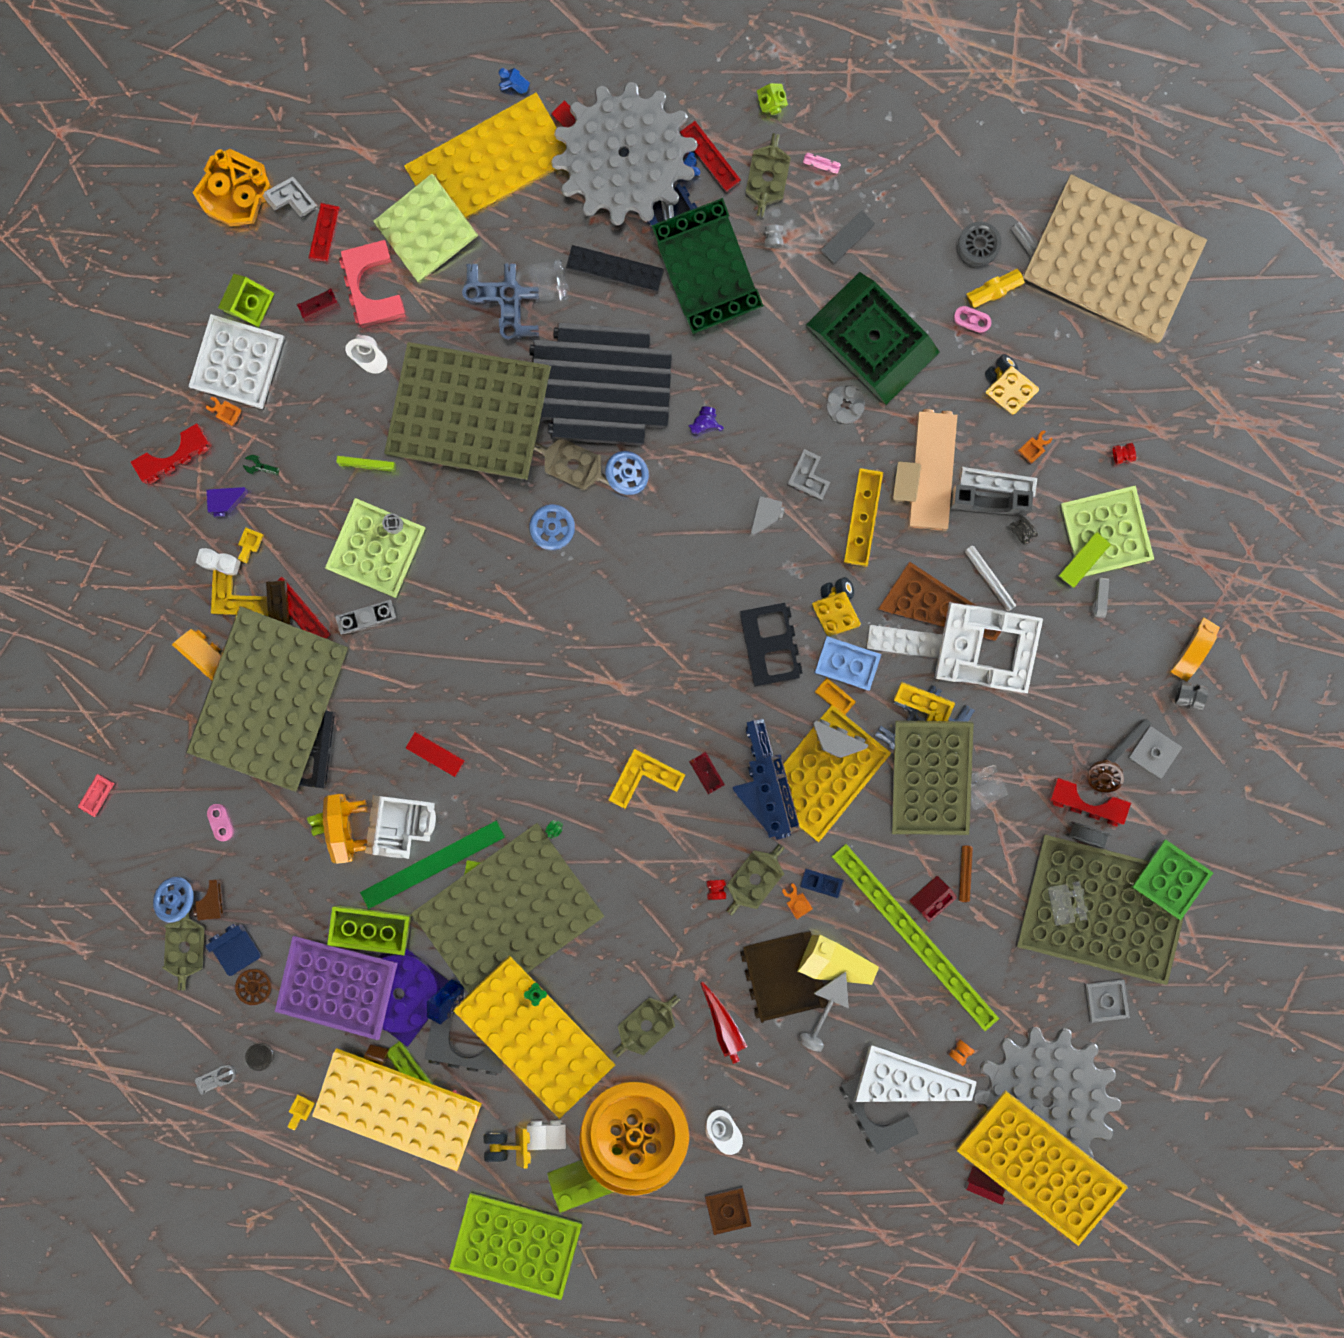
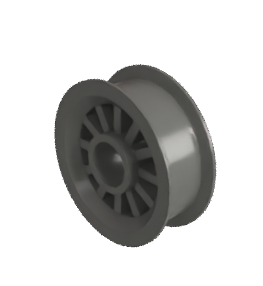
[958,221,1001,266]
[1066,821,1112,850]

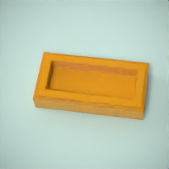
[814,677,856,715]

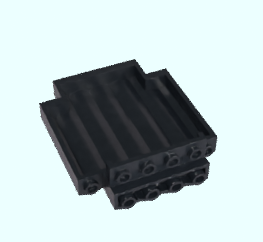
[529,322,672,446]

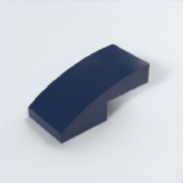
[800,869,844,898]

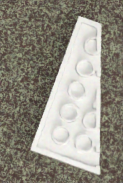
[853,1045,977,1102]

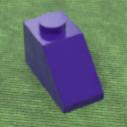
[206,487,248,518]

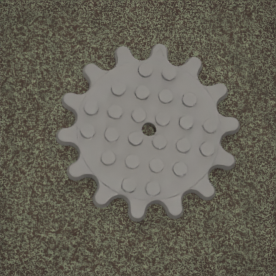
[551,82,697,225]
[972,1027,1121,1158]

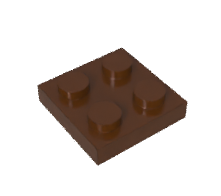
[705,1187,751,1235]

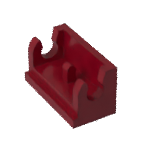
[296,288,340,322]
[689,752,725,795]

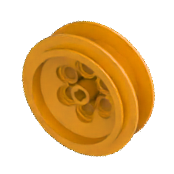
[579,1082,689,1196]

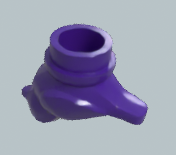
[688,406,724,434]

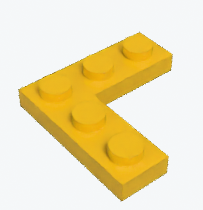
[211,570,268,616]
[894,682,955,721]
[609,749,685,809]

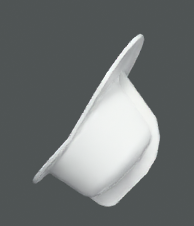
[345,334,387,373]
[705,1110,743,1155]

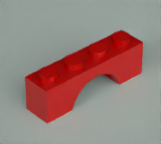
[131,423,212,484]
[1048,778,1131,827]

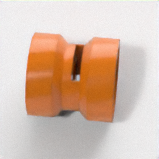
[948,1039,975,1066]

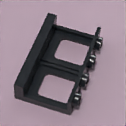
[739,603,803,687]
[299,711,335,789]

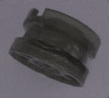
[1009,515,1038,545]
[245,1042,275,1071]

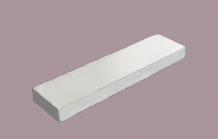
[959,467,1037,498]

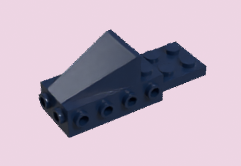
[732,719,800,840]

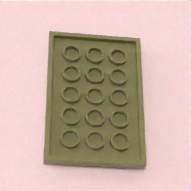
[892,721,974,835]

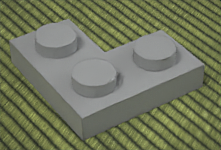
[263,177,317,217]
[788,449,831,500]

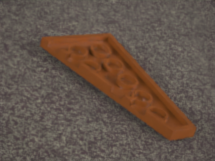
[878,562,1001,641]

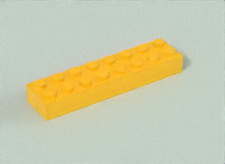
[843,468,883,567]

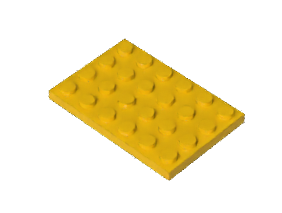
[783,705,891,842]

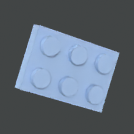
[815,636,882,691]

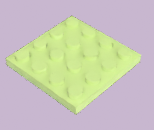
[373,174,478,282]
[1060,485,1154,577]
[325,498,426,598]

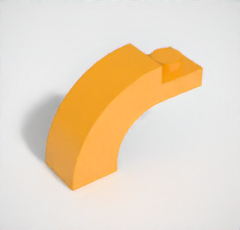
[1171,618,1220,682]

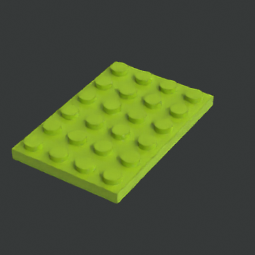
[449,1192,582,1300]

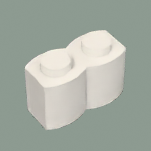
[196,548,240,575]
[526,1120,566,1150]

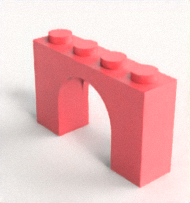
[339,240,406,328]

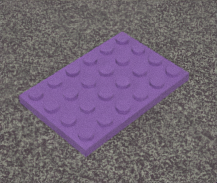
[275,936,397,1040]

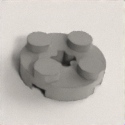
[826,385,865,424]

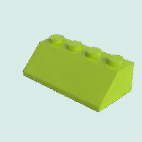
[327,905,412,955]
[547,1147,622,1213]

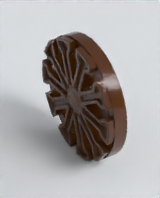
[1087,760,1124,793]
[235,969,272,1005]

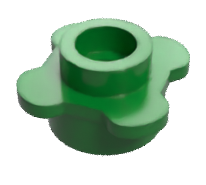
[545,820,563,839]
[524,983,547,1006]

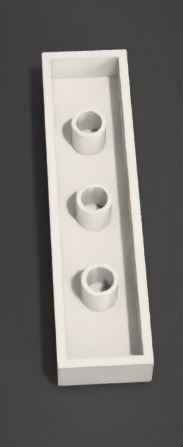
[866,625,943,659]

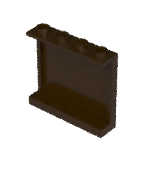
[740,930,828,1023]

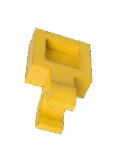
[238,527,264,564]
[287,1094,315,1130]

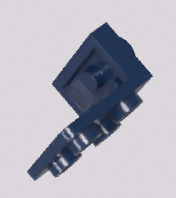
[205,923,261,976]

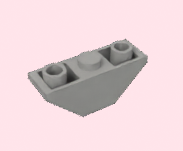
[335,600,396,635]
[813,719,868,758]

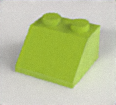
[218,274,274,328]

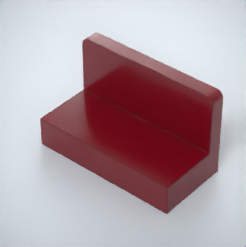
[910,876,958,923]
[964,1166,1006,1205]

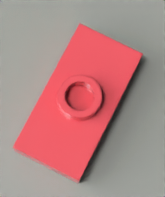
[78,774,115,817]

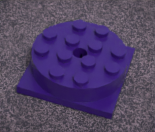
[378,948,455,1047]

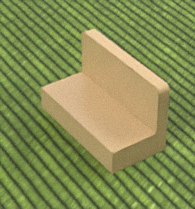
[893,462,921,503]

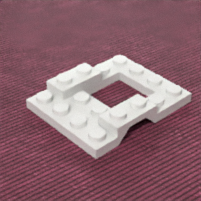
[934,602,1043,694]

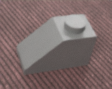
[751,496,785,536]

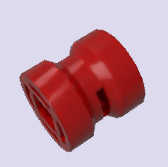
[1113,443,1136,465]
[706,879,726,900]

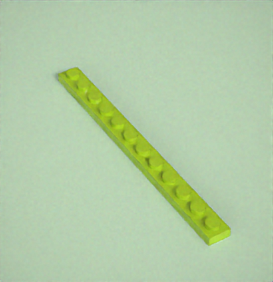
[831,844,999,1031]

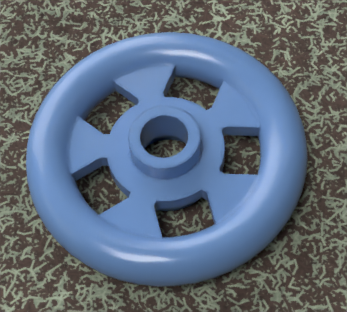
[605,451,649,495]
[529,504,575,550]
[153,877,194,922]

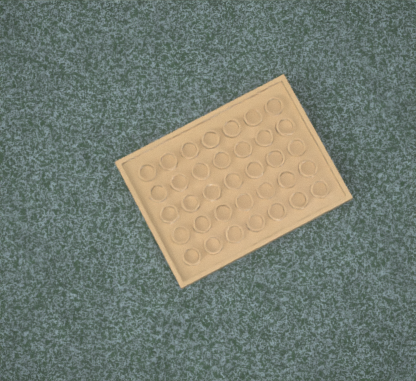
[1023,174,1207,343]

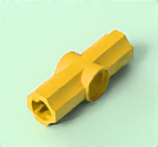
[966,268,1025,309]

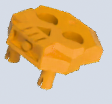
[192,149,272,226]
[323,794,367,864]

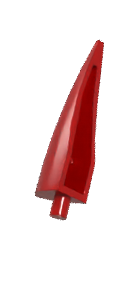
[700,982,747,1064]

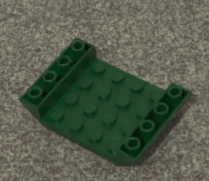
[651,198,764,334]

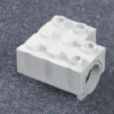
[365,795,436,859]

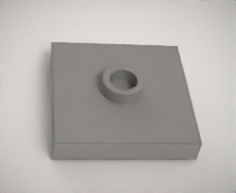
[1128,726,1182,779]
[1085,979,1130,1023]

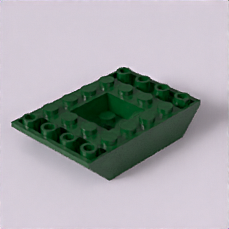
[806,272,940,405]

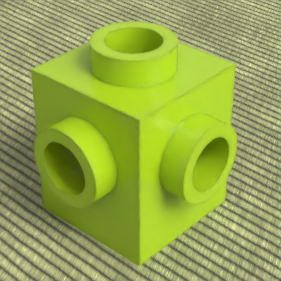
[757,83,788,115]

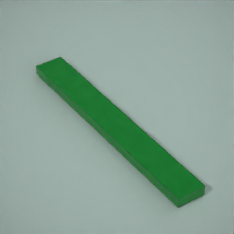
[360,820,505,909]

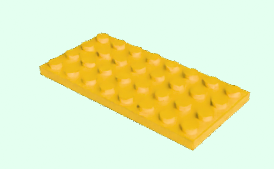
[404,92,566,219]
[453,955,615,1119]
[312,1048,482,1171]
[956,1090,1128,1246]

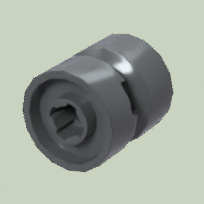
[1174,680,1208,711]

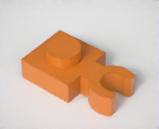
[205,397,242,427]
[1018,430,1053,464]
[782,883,813,919]

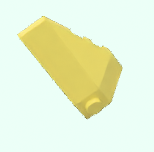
[798,935,879,985]

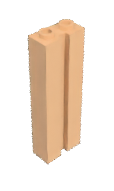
[908,409,957,531]

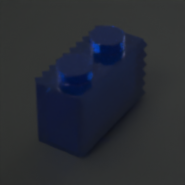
[426,979,464,1025]

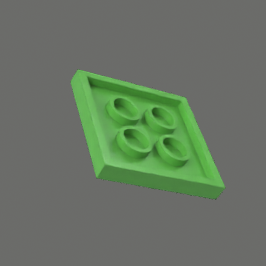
[1132,839,1213,920]

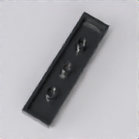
[566,245,664,294]

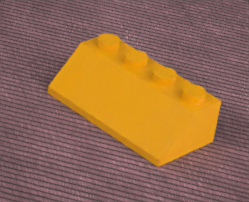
[172,629,221,681]

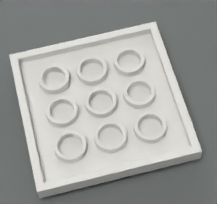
[188,314,285,409]

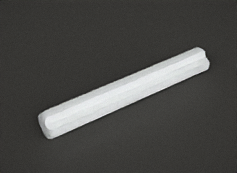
[965,545,1016,611]

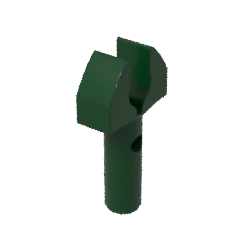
[243,454,280,475]

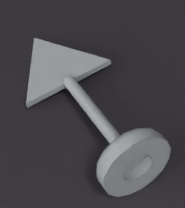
[798,972,849,1052]

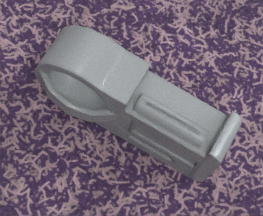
[1092,578,1109,618]
[195,1064,236,1094]

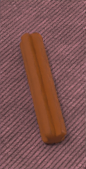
[959,845,973,902]

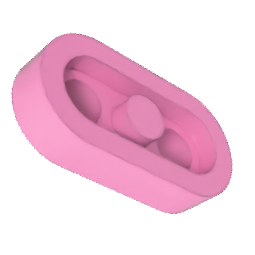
[954,306,991,333]
[207,804,234,841]

